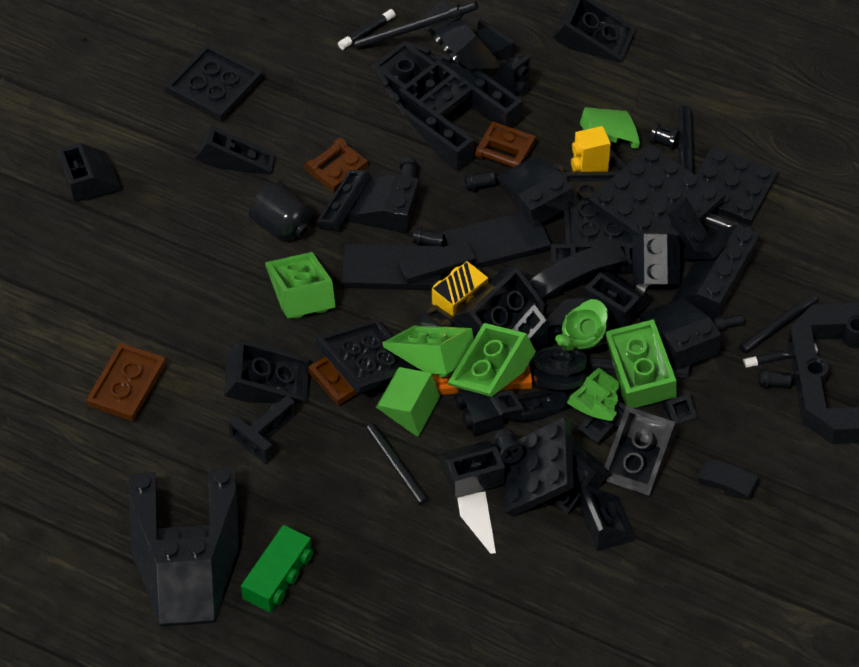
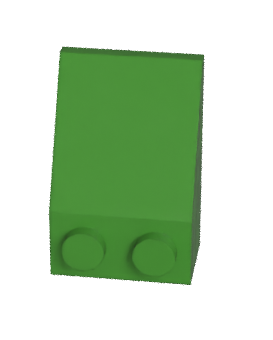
[265,252,335,318]
[605,319,676,408]
[448,323,536,397]
[382,325,474,377]

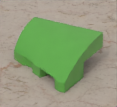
[580,107,640,148]
[567,368,619,421]

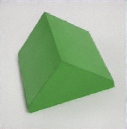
[376,367,440,436]

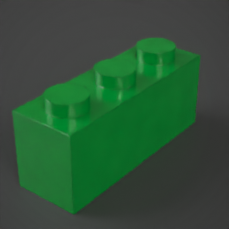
[241,525,313,613]

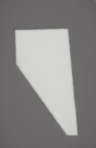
[457,492,496,554]

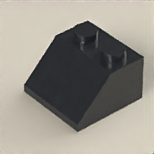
[633,234,681,285]

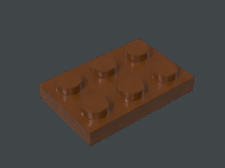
[86,342,166,422]

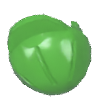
[555,299,608,351]

